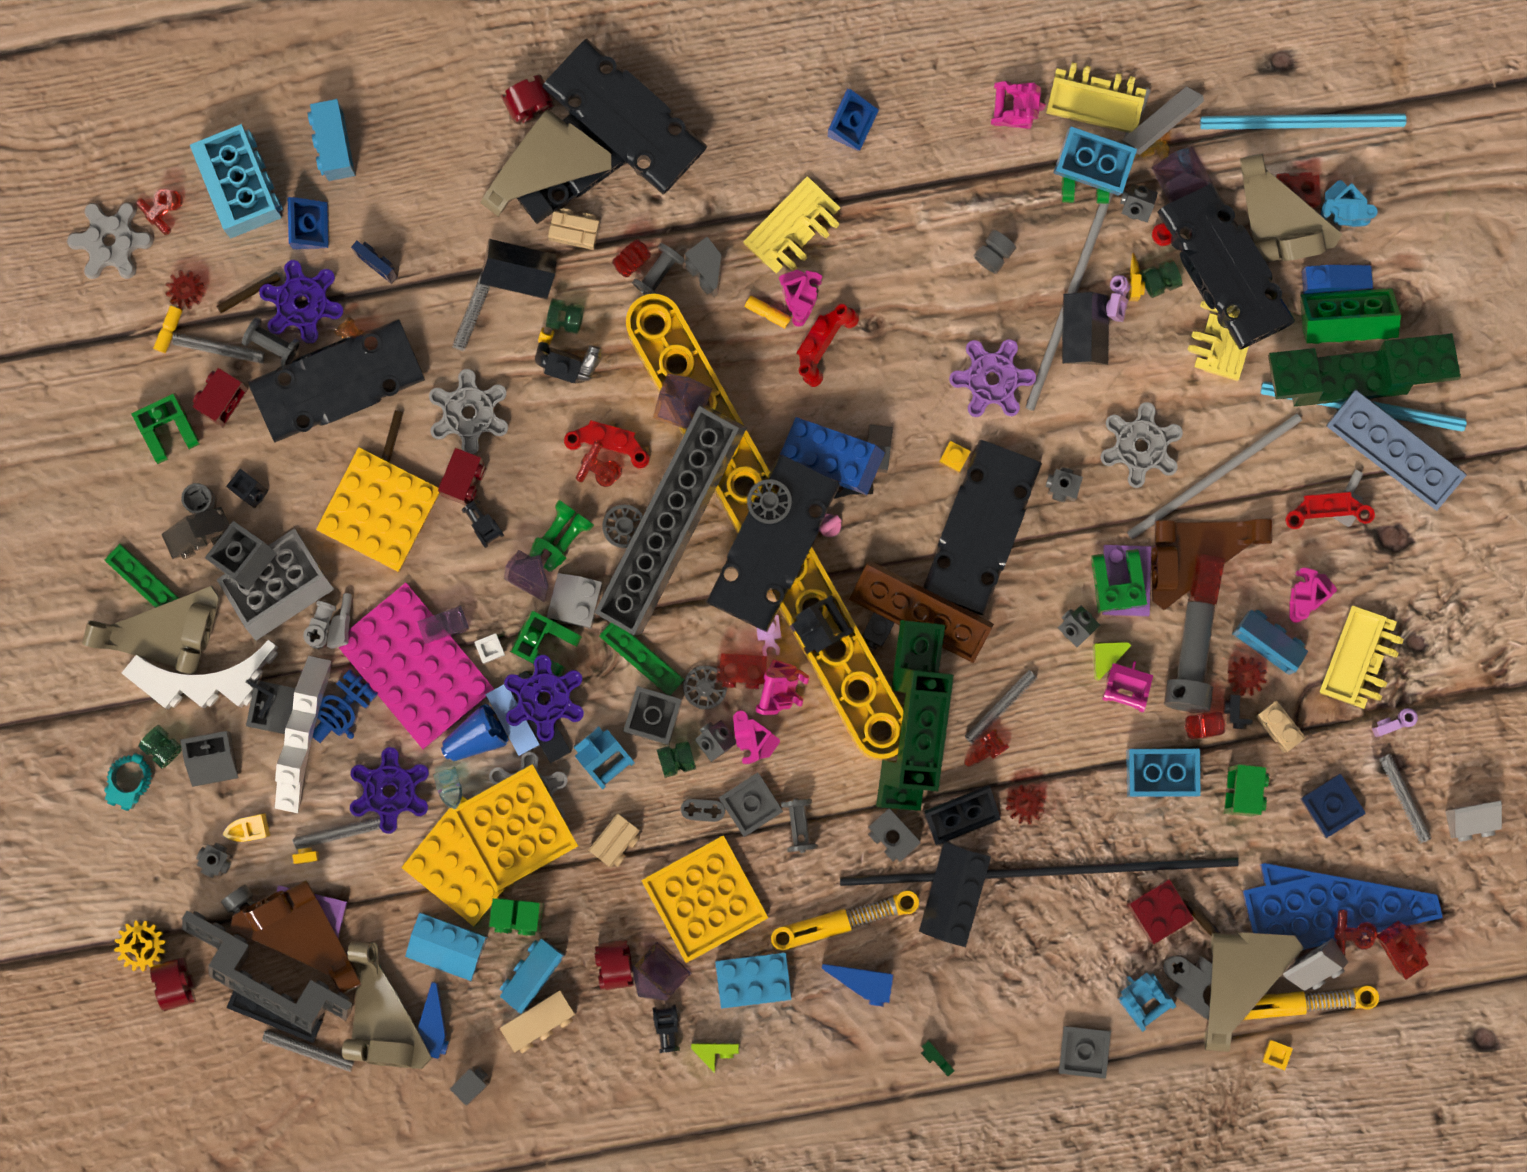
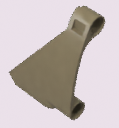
[481,110,611,217]
[1240,153,1342,263]
[82,586,220,674]
[1204,933,1303,1052]
[342,941,432,1069]

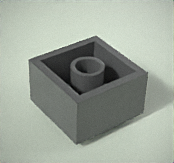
[205,521,277,590]
[623,686,682,746]

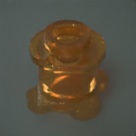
[334,317,364,339]

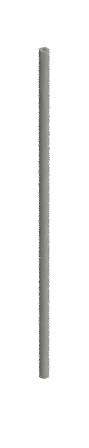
[1025,87,1151,411]

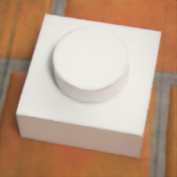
[474,633,505,664]

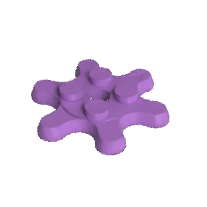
[949,339,1036,417]

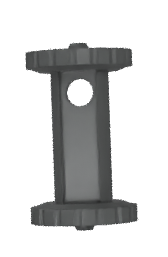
[632,243,685,295]
[242,317,300,366]
[781,798,818,853]

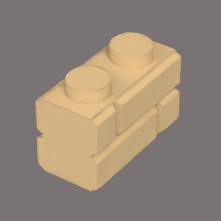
[548,208,600,250]
[1255,701,1306,753]
[589,813,641,868]

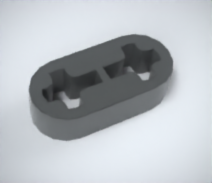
[681,799,725,822]

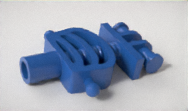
[312,669,378,743]

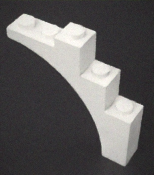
[122,640,278,709]
[275,656,331,813]

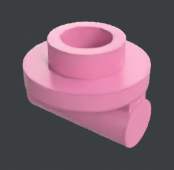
[819,514,842,537]

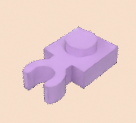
[757,615,781,657]

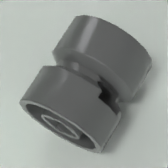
[973,230,1016,274]
[181,483,216,517]
[221,884,258,914]

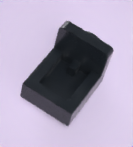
[1223,695,1253,729]

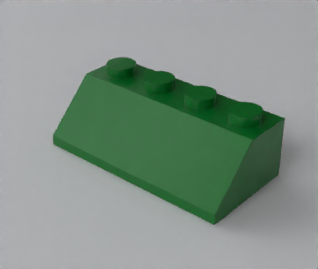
[1300,288,1401,344]

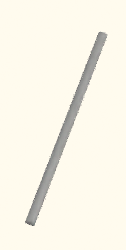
[1127,413,1302,540]

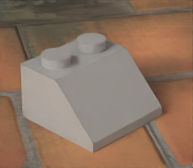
[547,573,603,629]
[1445,801,1502,842]
[1283,938,1348,991]

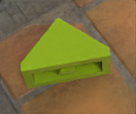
[1093,642,1131,681]

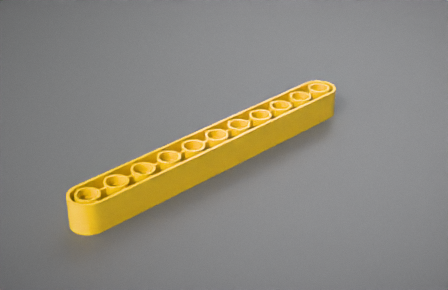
[626,294,903,761]

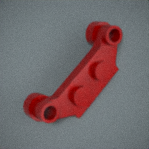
[796,304,859,387]
[564,420,650,469]
[1285,492,1375,529]

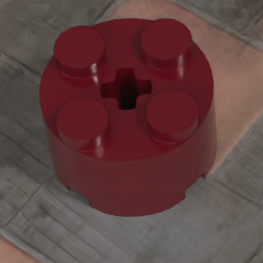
[501,75,555,124]
[594,939,634,991]
[150,957,196,1011]

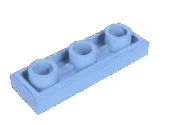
[486,685,540,756]

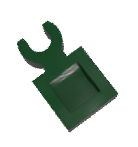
[921,1040,955,1077]

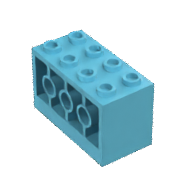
[190,124,283,239]

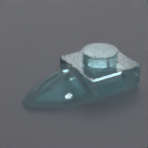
[433,767,462,809]

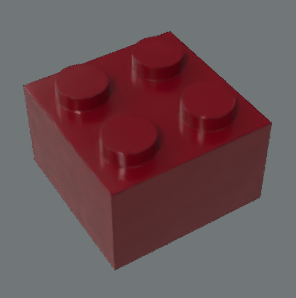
[192,368,248,428]
[438,448,487,506]
[1127,879,1194,944]

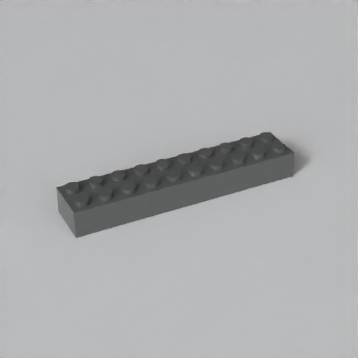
[594,405,747,635]

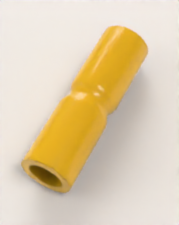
[745,295,792,329]
[153,306,183,354]

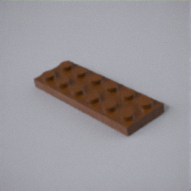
[849,560,994,663]

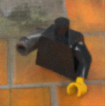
[535,328,603,384]

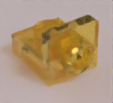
[1135,138,1170,162]

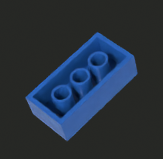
[780,417,885,495]

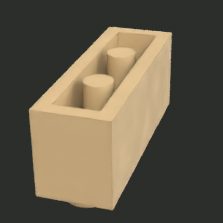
[500,990,576,1053]

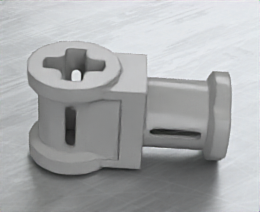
[303,601,337,649]

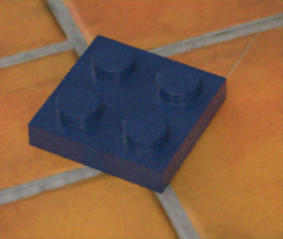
[351,240,398,284]
[1300,774,1366,838]

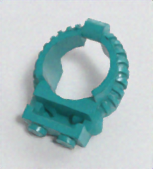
[104,753,152,811]

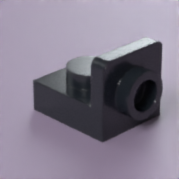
[226,469,268,508]
[862,613,894,650]

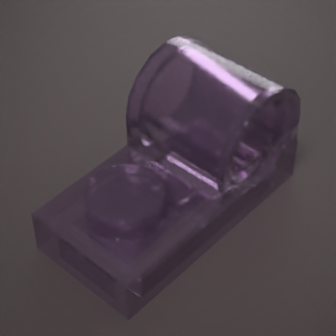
[417,606,469,644]

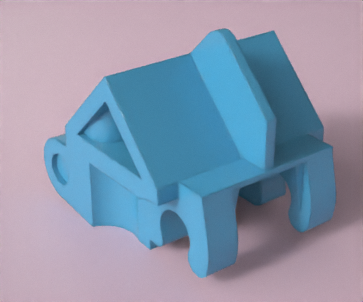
[1320,180,1378,227]
[573,726,635,790]
[1117,972,1176,1032]

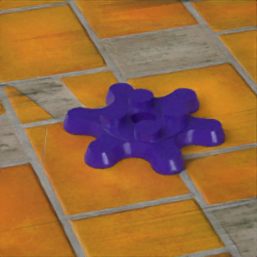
[259,260,343,344]
[504,655,584,741]
[350,747,429,834]

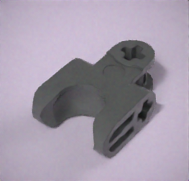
[1163,956,1212,1020]

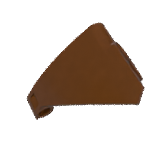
[1151,519,1273,611]
[230,880,362,994]

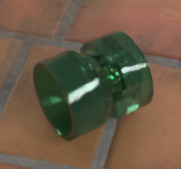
[1141,259,1183,298]
[546,298,584,335]
[138,725,182,769]
[657,740,696,778]

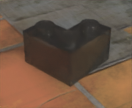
[161,507,230,560]

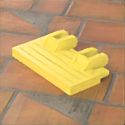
[1046,62,1146,133]
[743,176,841,274]
[1188,301,1249,381]
[1320,606,1404,709]

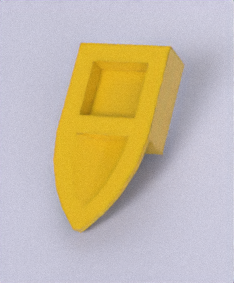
[1129,253,1145,301]
[223,813,270,842]

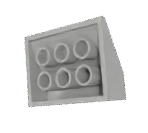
[217,528,334,641]

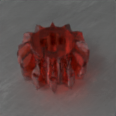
[612,239,651,278]
[165,270,205,309]
[1227,657,1267,696]
[1185,711,1225,739]
[1006,785,1045,824]

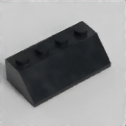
[919,841,991,948]

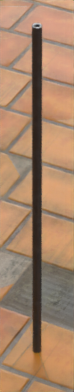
[840,857,1239,886]

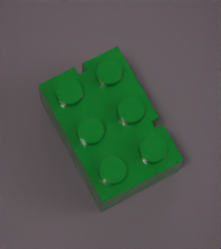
[1224,764,1269,817]
[489,898,544,936]

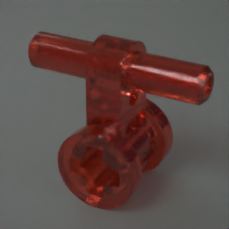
[136,189,183,235]
[575,441,622,487]
[964,729,1009,767]
[1334,910,1378,956]

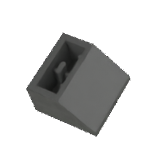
[685,237,722,298]
[246,680,296,734]
[180,731,239,787]

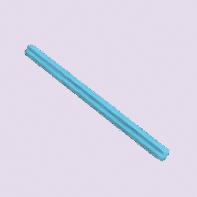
[1200,113,1407,129]
[1261,381,1467,431]

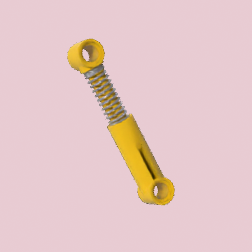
[771,891,919,950]
[1243,985,1379,1020]

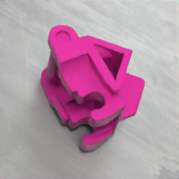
[991,81,1046,129]
[779,270,822,327]
[1289,568,1337,623]
[756,659,810,715]
[1102,661,1153,712]
[733,711,780,765]

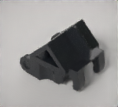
[790,595,854,654]

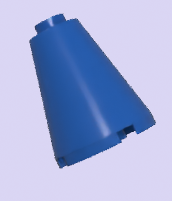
[441,704,509,761]

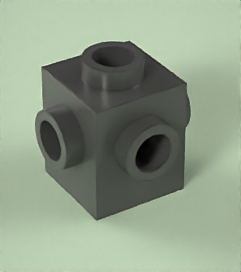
[1120,183,1158,223]
[1045,467,1083,502]
[1058,605,1100,647]
[695,720,737,762]
[196,842,232,878]

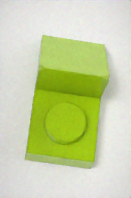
[691,1043,739,1073]

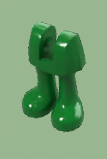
[529,500,594,572]

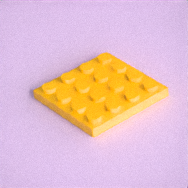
[316,447,440,572]
[450,764,579,893]
[401,794,505,927]
[641,835,768,963]

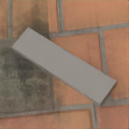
[1122,86,1204,155]

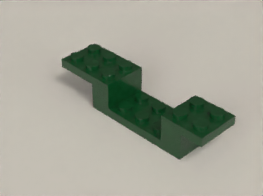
[1268,333,1461,407]
[876,620,954,811]

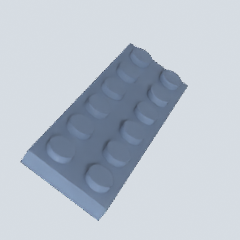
[1326,389,1467,511]

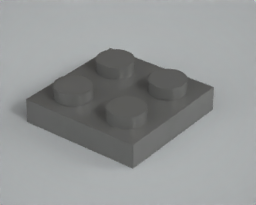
[719,772,783,837]
[1058,1026,1111,1079]

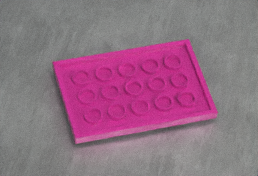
[338,583,494,750]

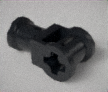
[461,499,505,548]
[652,1004,680,1053]

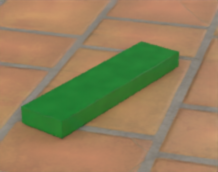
[104,544,179,608]
[599,623,685,696]

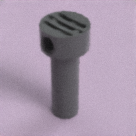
[1164,602,1215,713]

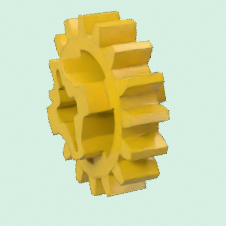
[114,920,167,971]

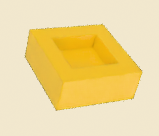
[939,441,971,473]
[292,847,320,864]
[1262,1040,1293,1070]

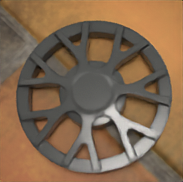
[747,479,792,524]
[602,505,643,548]
[683,666,727,709]

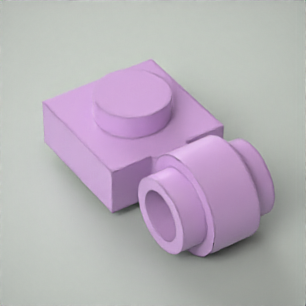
[1106,275,1131,322]
[1372,708,1418,737]

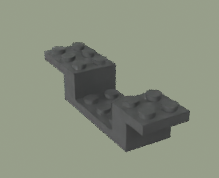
[182,911,352,1034]

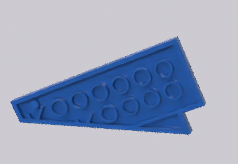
[1242,863,1443,950]

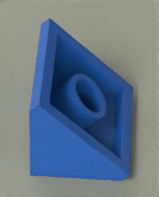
[827,88,879,151]
[288,197,328,250]

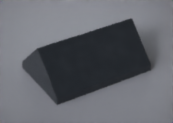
[479,239,557,300]
[1062,292,1109,365]
[922,785,1001,846]

